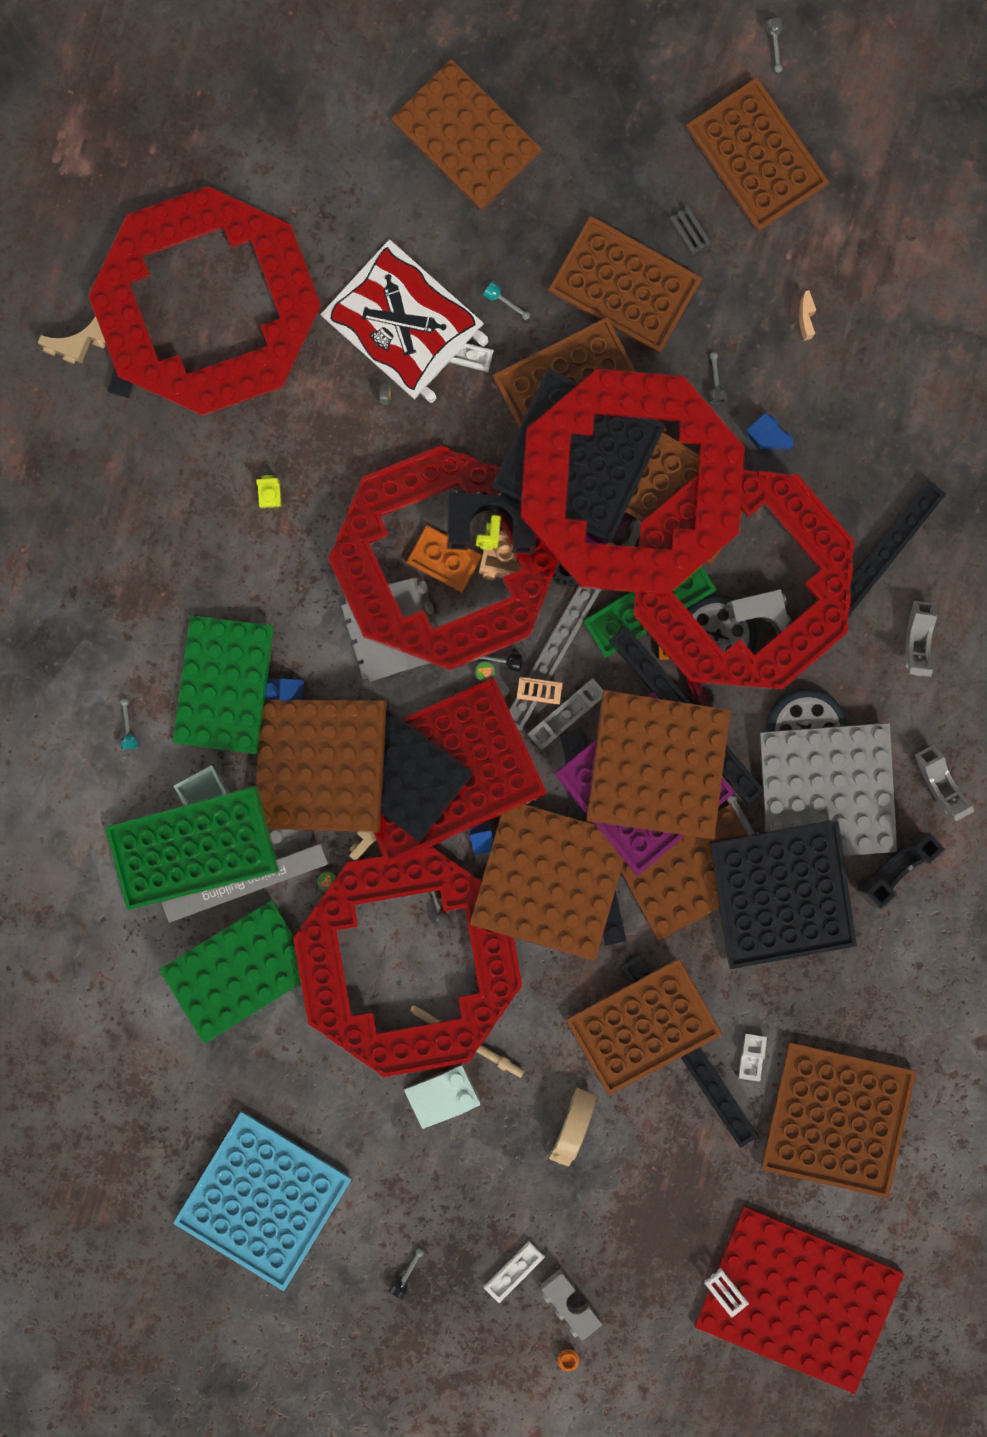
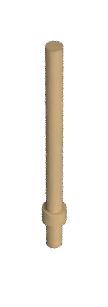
[409,1004,525,1078]

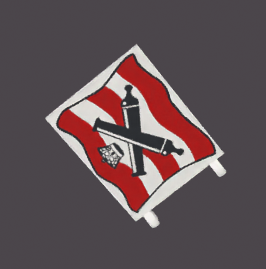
[320,239,488,403]

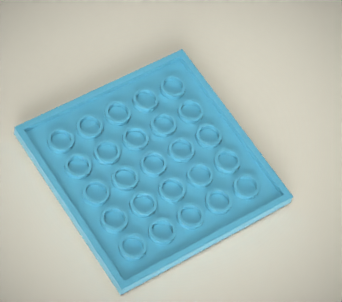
[173,1111,352,1291]

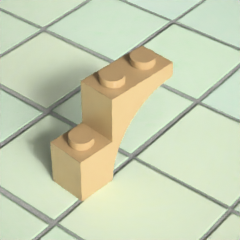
[38,316,107,364]

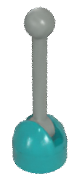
[483,281,530,320]
[120,698,139,750]

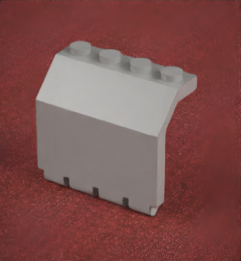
[341,577,439,682]

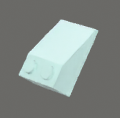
[404,1063,481,1129]

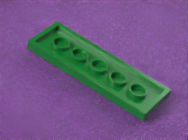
[583,566,716,658]

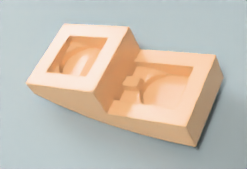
[799,290,816,341]

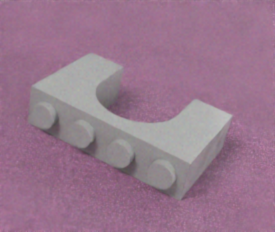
[727,590,792,635]

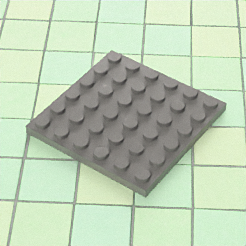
[759,723,897,856]

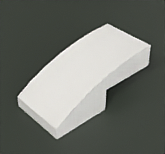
[738,1034,767,1082]

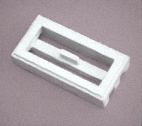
[704,1268,749,1317]

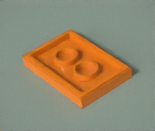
[406,525,483,593]

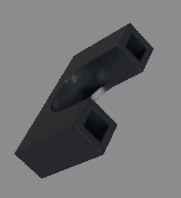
[446,490,536,554]
[856,831,945,910]

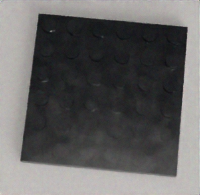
[492,368,665,543]
[709,819,857,969]

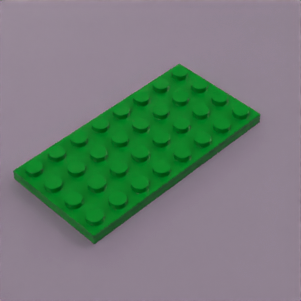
[105,787,280,910]

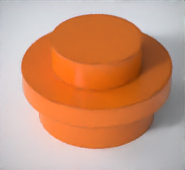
[558,1349,579,1372]

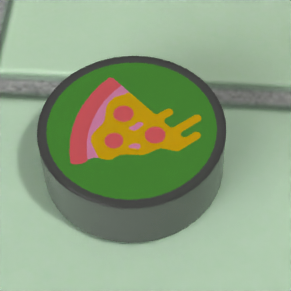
[379,383,391,405]
[475,661,496,682]
[316,871,337,892]

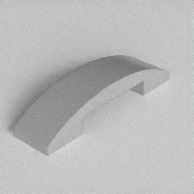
[528,678,604,750]

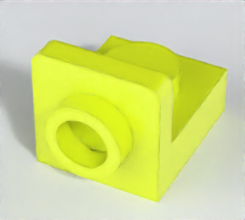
[256,475,282,508]
[476,515,501,550]

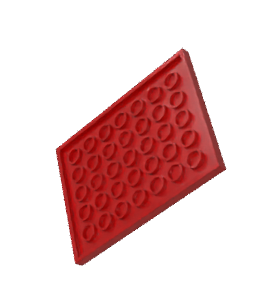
[373,677,547,866]
[694,1205,904,1394]

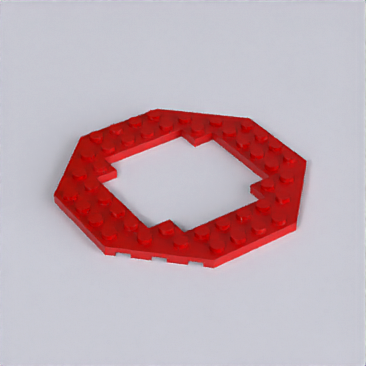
[88,186,321,416]
[520,369,745,595]
[328,445,559,670]
[633,470,855,689]
[294,847,522,1077]

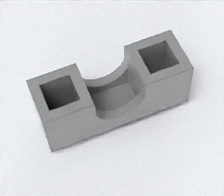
[541,1268,603,1341]

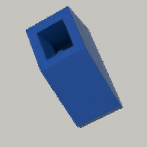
[744,413,795,451]

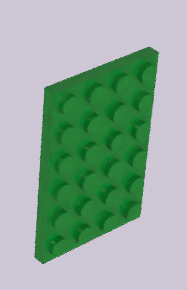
[173,615,275,754]
[158,900,301,1044]

